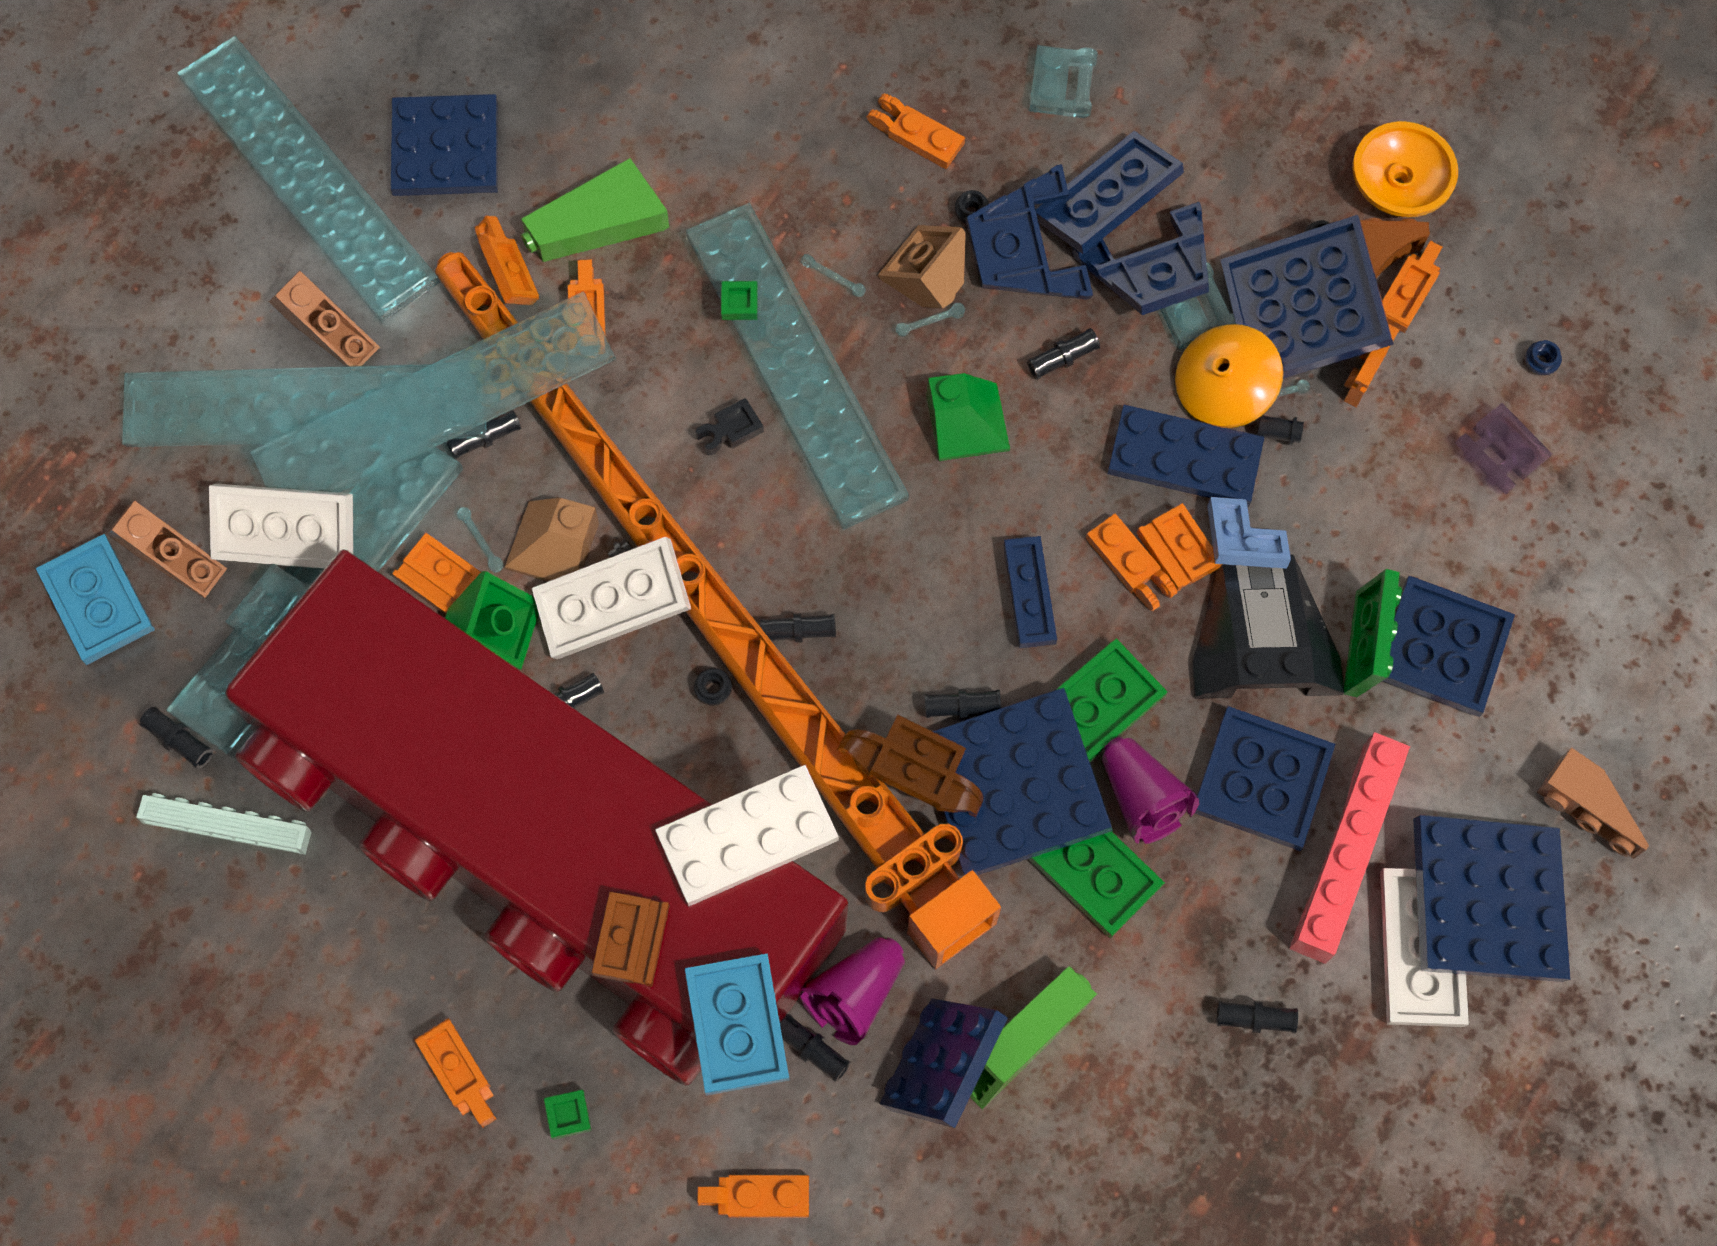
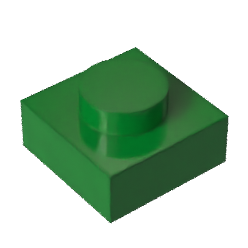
[721,281,758,320]
[544,1089,592,1140]

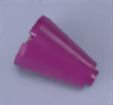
[1102,737,1199,844]
[800,937,905,1045]

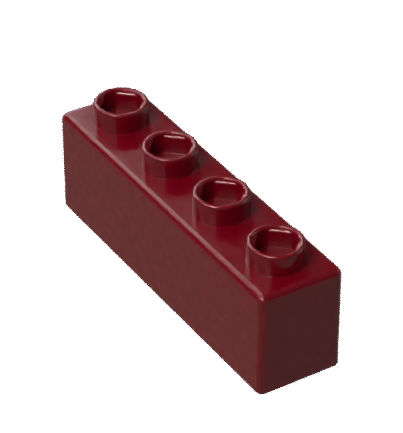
[226,549,848,1086]

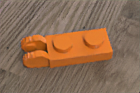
[866,93,965,169]
[1086,513,1177,611]

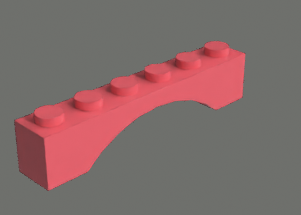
[1289,732,1410,964]

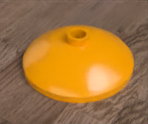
[1352,121,1458,217]
[1175,324,1283,428]

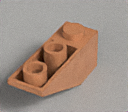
[268,271,380,373]
[106,501,227,598]
[1537,748,1649,859]

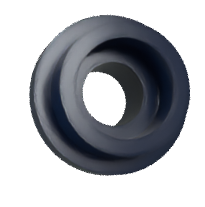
[1525,340,1562,375]

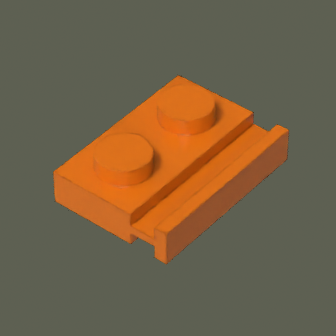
[1344,324,1400,408]
[1136,503,1222,592]
[392,533,481,615]

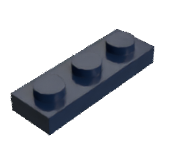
[1003,536,1057,649]

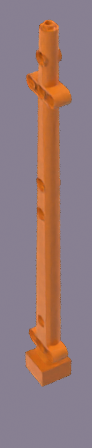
[435,252,1001,970]

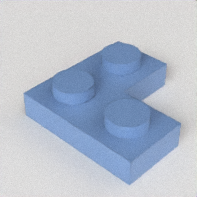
[1207,497,1291,569]

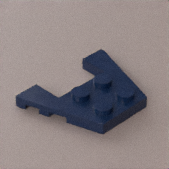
[966,164,1093,300]
[1072,202,1209,315]

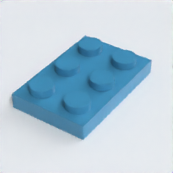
[36,534,155,665]
[685,953,789,1096]

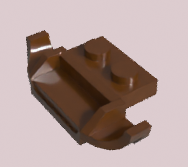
[837,714,984,818]

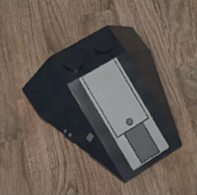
[1192,554,1344,699]

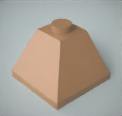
[878,225,965,309]
[505,498,599,582]

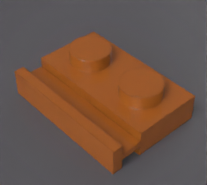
[592,892,670,987]

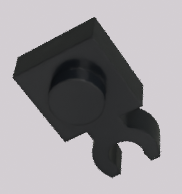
[695,398,764,455]

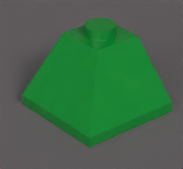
[926,373,1010,461]
[445,571,539,670]

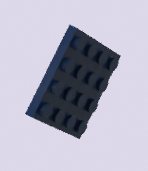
[1220,215,1394,379]
[933,688,1113,876]
[1413,815,1571,982]

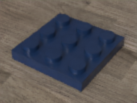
[391,94,498,196]
[1383,575,1515,717]
[1195,706,1336,851]
[879,998,1008,1128]

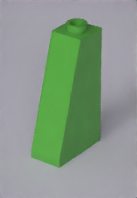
[521,158,669,262]
[970,966,1097,1110]

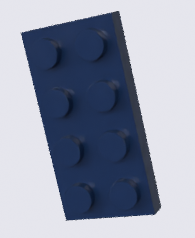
[1035,131,1184,254]
[1107,405,1264,507]

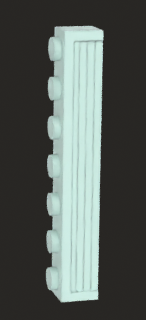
[136,793,311,855]

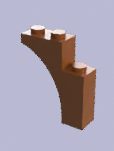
[1360,218,1430,279]

